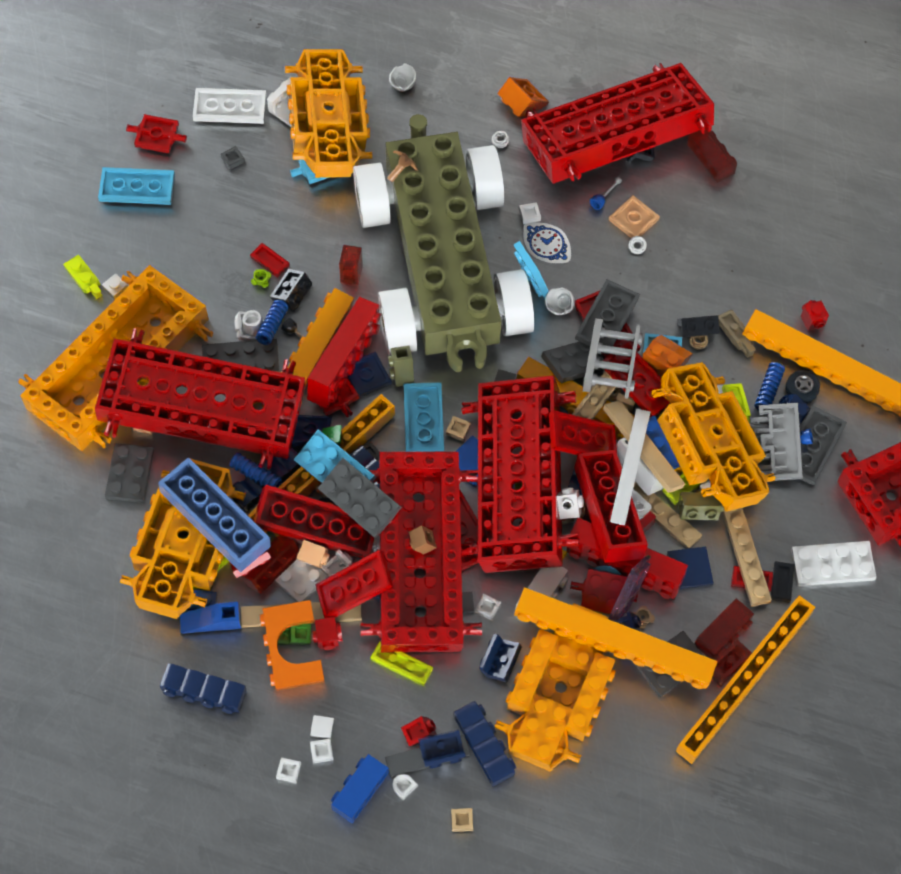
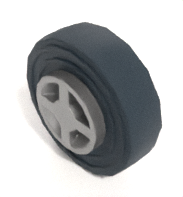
[786,370,820,403]

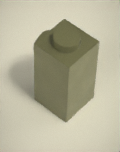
[388,345,414,387]
[677,492,724,520]

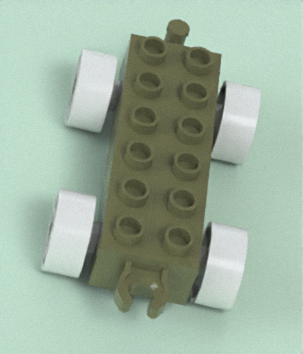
[353,114,534,372]

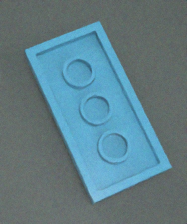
[98,167,175,205]
[514,241,549,299]
[404,383,444,452]
[294,429,376,483]

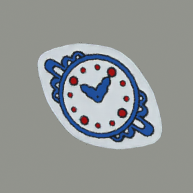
[523,222,571,263]

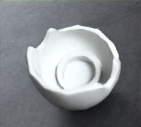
[389,63,416,92]
[545,287,575,315]

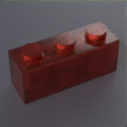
[687,130,737,183]
[240,534,300,594]
[694,598,754,659]

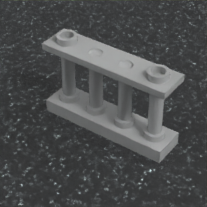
[583,318,643,399]

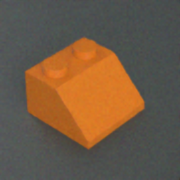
[497,77,549,117]
[642,335,693,376]

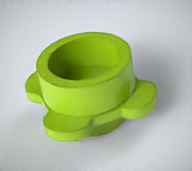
[251,269,271,288]

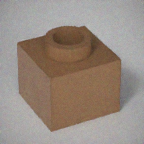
[409,526,437,554]

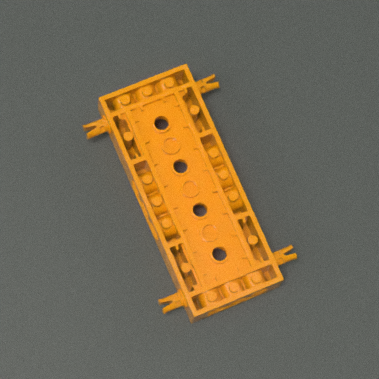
[18,265,213,451]

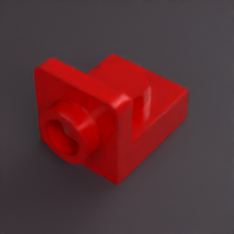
[401,716,437,746]

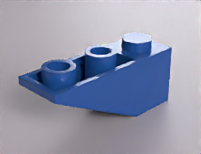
[180,602,241,634]

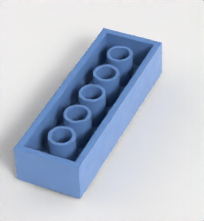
[158,457,271,573]

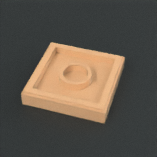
[609,195,660,238]

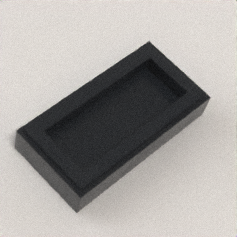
[771,561,795,603]

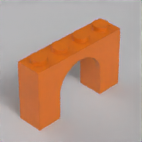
[259,600,325,691]

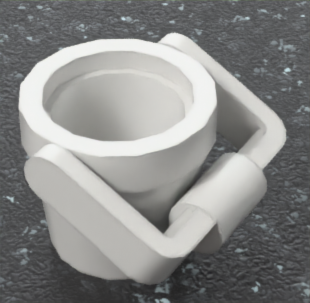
[235,310,264,341]

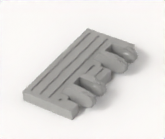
[751,403,803,481]

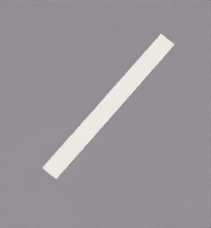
[610,408,650,526]

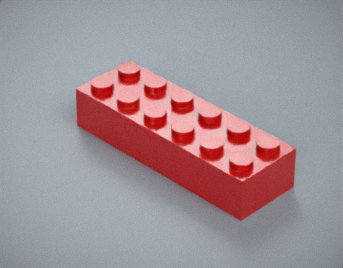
[307,296,381,409]
[574,450,648,563]
[253,485,375,558]
[566,518,688,600]

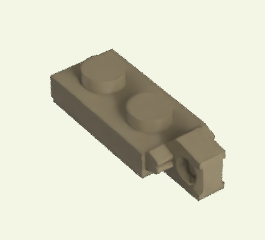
[718,310,756,358]

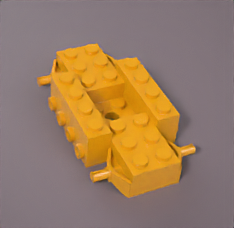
[285,49,372,178]
[652,362,775,511]
[120,458,246,619]
[495,603,616,772]

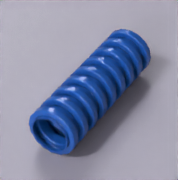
[256,300,288,345]
[754,362,785,411]
[229,452,281,488]

